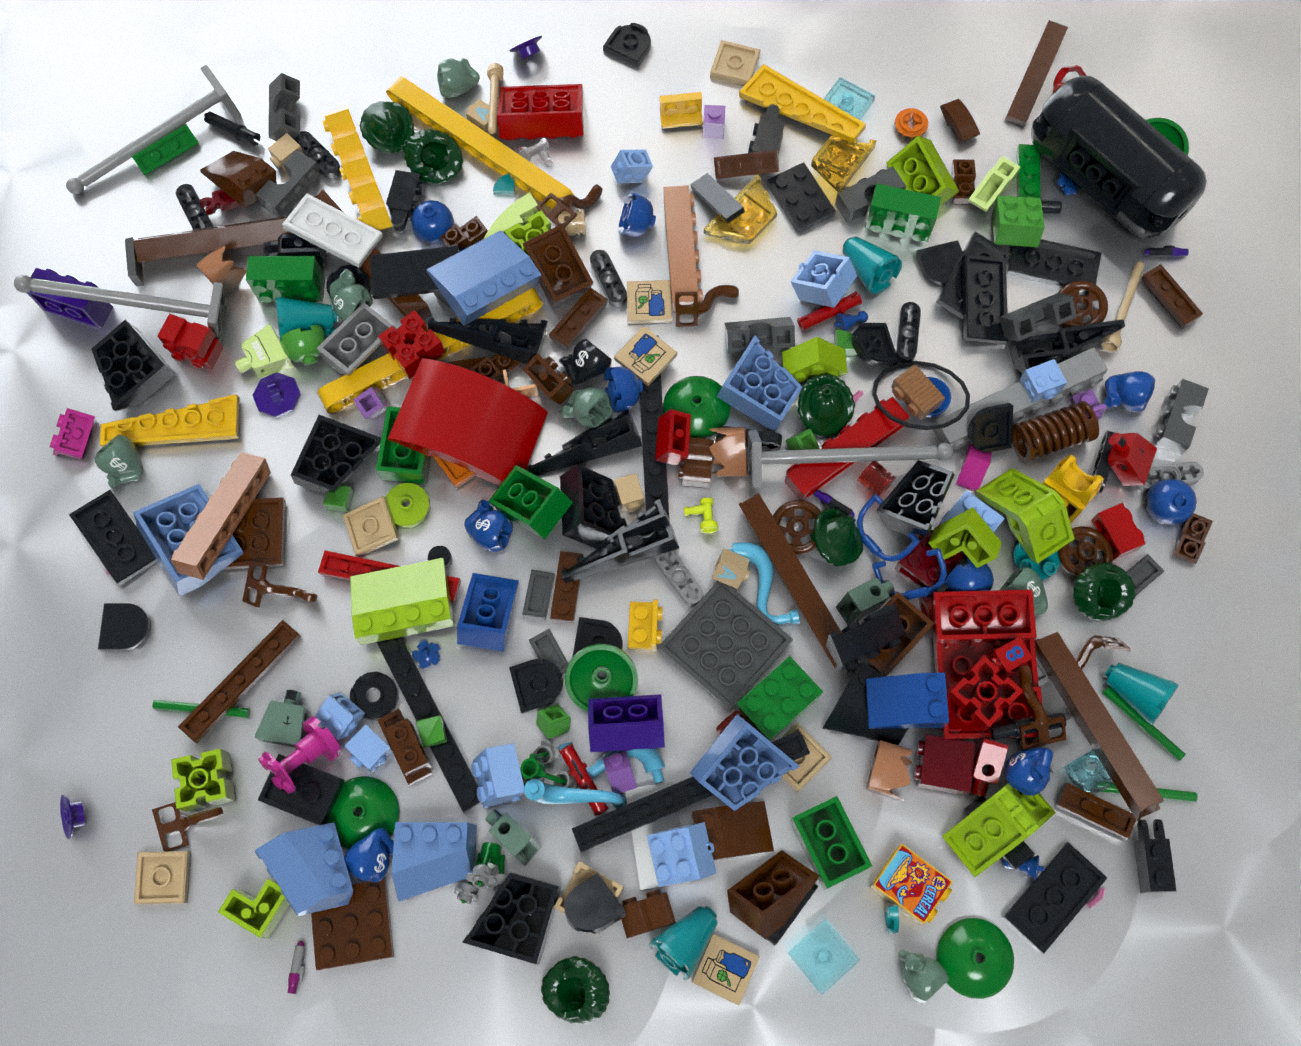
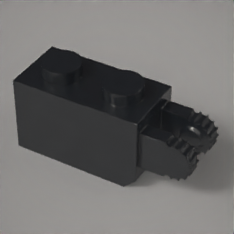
[748,104,785,155]
[386,170,426,234]
[263,234,327,266]
[1134,819,1177,893]

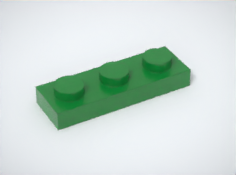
[131,124,199,175]
[1017,144,1041,198]

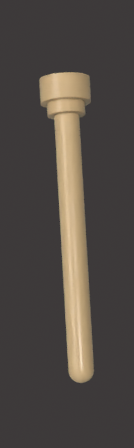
[487,63,504,134]
[1101,261,1144,352]

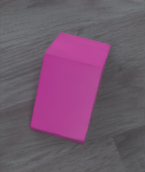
[955,444,992,492]

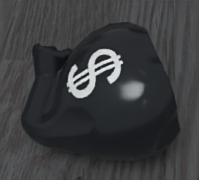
[559,339,612,385]

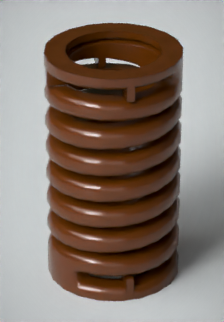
[1012,401,1099,463]

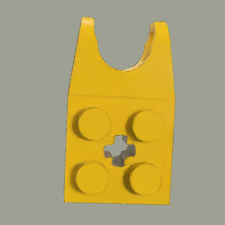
[1042,454,1104,524]

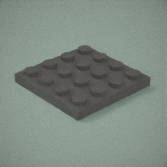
[658,581,793,711]

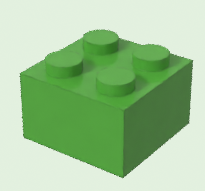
[992,195,1045,247]

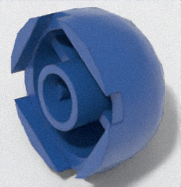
[618,192,656,238]
[411,200,455,245]
[604,367,643,413]
[1146,479,1197,525]
[945,559,994,592]

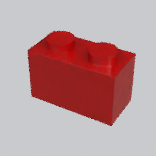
[655,409,691,466]
[1091,502,1146,561]

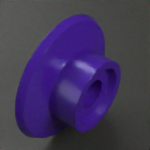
[509,35,542,59]
[60,795,85,839]

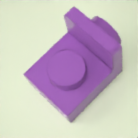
[1069,389,1107,420]

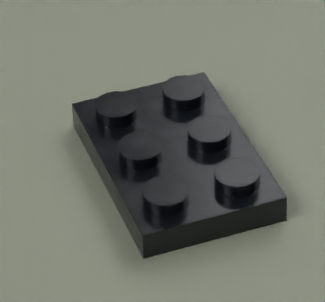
[767,162,836,233]
[258,754,345,825]

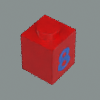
[989,637,1033,676]

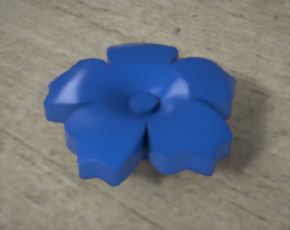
[1057,172,1078,196]
[412,640,441,669]

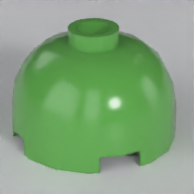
[279,325,326,365]

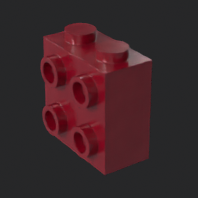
[895,530,964,597]
[913,734,976,795]

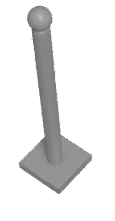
[66,64,242,195]
[14,274,226,341]
[748,430,954,487]

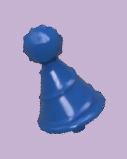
[834,311,868,331]
[1002,855,1045,880]

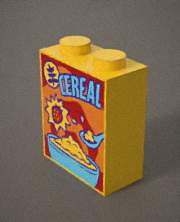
[870,844,953,925]

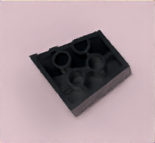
[91,319,177,411]
[291,415,381,493]
[822,662,909,745]
[462,872,561,964]

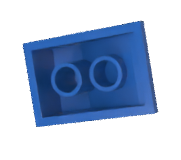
[457,573,519,652]
[865,673,949,729]

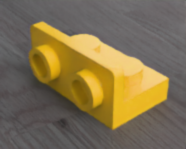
[659,92,703,129]
[628,599,663,651]

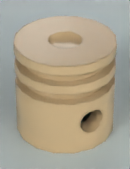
[558,209,586,236]

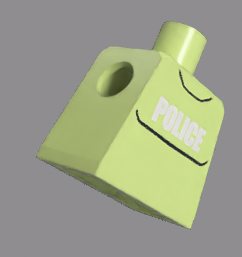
[234,324,294,378]

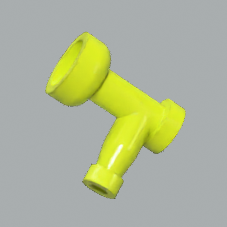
[684,497,719,533]

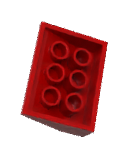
[497,84,584,140]

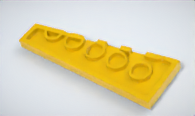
[739,64,866,143]
[100,394,240,447]

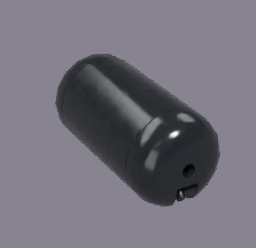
[1031,75,1207,239]

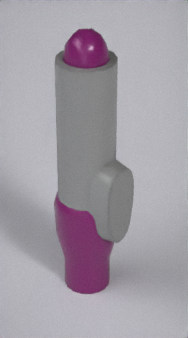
[287,941,306,994]

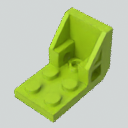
[976,468,1075,563]
[942,783,1056,877]

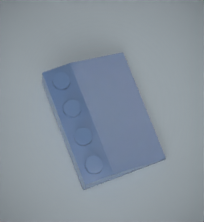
[427,231,541,326]
[133,484,243,596]

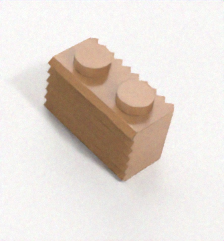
[891,364,945,420]

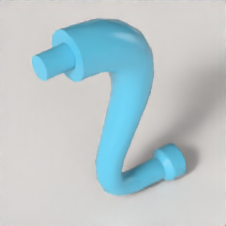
[721,542,800,625]
[558,742,665,784]
[524,779,627,809]

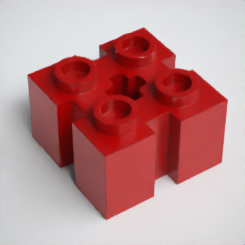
[378,310,446,379]
[157,313,224,370]
[947,656,1023,730]

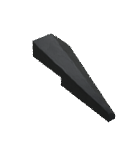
[428,318,548,364]
[1009,319,1125,374]
[527,410,642,475]
[561,499,680,583]

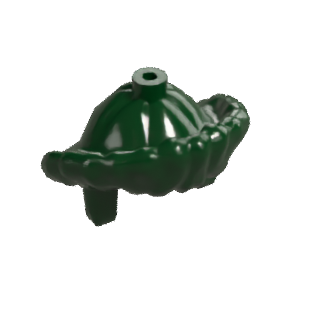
[359,101,415,154]
[404,129,463,185]
[798,373,855,437]
[811,508,863,567]
[1073,562,1136,622]
[541,956,610,1024]

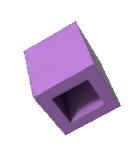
[703,105,726,139]
[353,387,391,419]
[602,751,637,794]

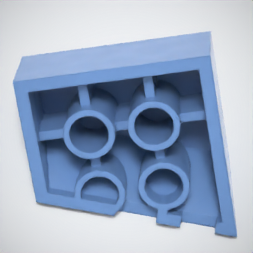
[717,336,802,432]
[690,715,800,811]
[391,822,477,902]
[255,823,353,916]

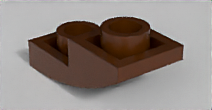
[940,99,980,143]
[952,159,976,204]
[440,216,488,250]
[470,354,521,381]
[1173,513,1213,564]

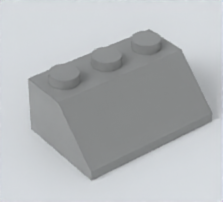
[317,303,396,376]
[1019,708,1093,773]

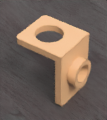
[503,369,539,398]

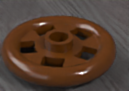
[1058,281,1108,328]
[773,500,821,554]
[1058,526,1113,578]

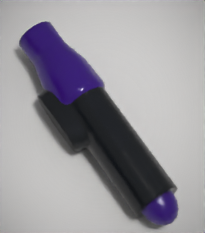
[1144,245,1189,257]
[814,489,855,517]

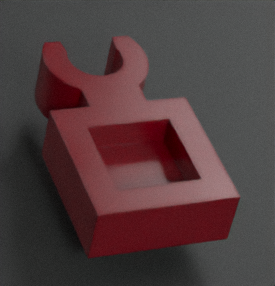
[200,189,241,215]

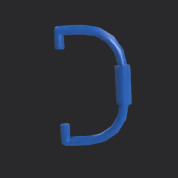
[857,494,920,562]
[872,548,947,600]

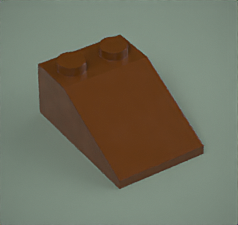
[200,151,277,208]
[523,224,594,308]
[865,591,935,677]
[692,801,774,862]
[727,850,818,939]

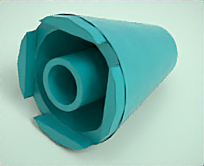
[842,237,902,294]
[276,297,337,340]
[1104,663,1179,725]
[649,906,718,980]

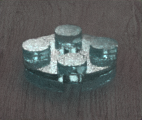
[1065,750,1113,793]

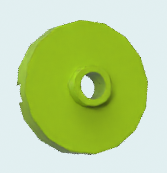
[386,483,431,528]

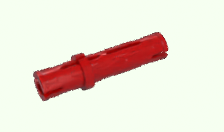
[797,291,862,331]
[559,743,609,816]

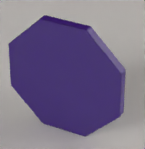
[252,372,301,417]

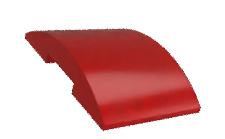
[388,358,548,486]
[933,590,1043,739]

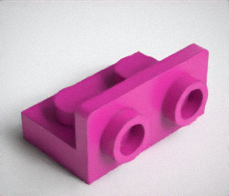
[50,408,95,460]

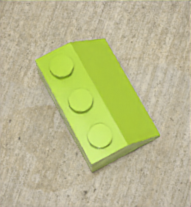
[886,136,959,206]

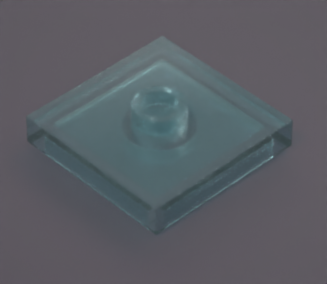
[824,77,875,120]
[787,919,860,995]

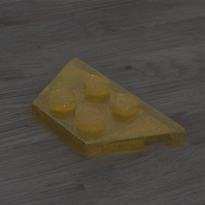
[811,136,877,193]
[703,175,777,245]

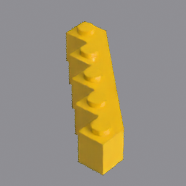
[321,106,393,231]

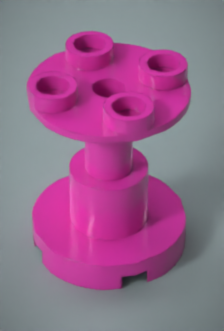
[258,716,342,794]

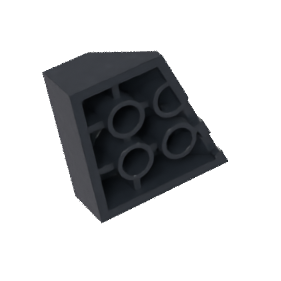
[876,460,955,541]
[560,464,627,548]
[825,603,906,672]

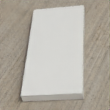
[283,193,383,268]
[625,782,690,891]

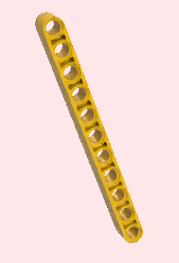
[386,76,574,210]
[317,288,543,414]

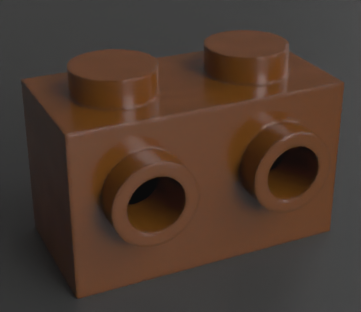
[522,353,575,405]

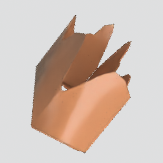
[196,245,247,297]
[709,427,747,477]
[866,740,915,801]

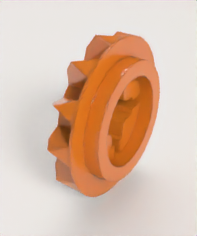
[894,108,929,139]

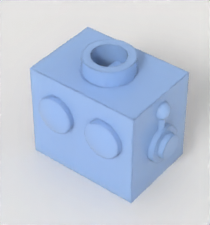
[610,149,653,184]
[1020,359,1067,403]
[314,692,365,740]
[344,724,392,774]

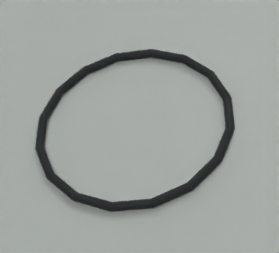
[872,361,970,430]

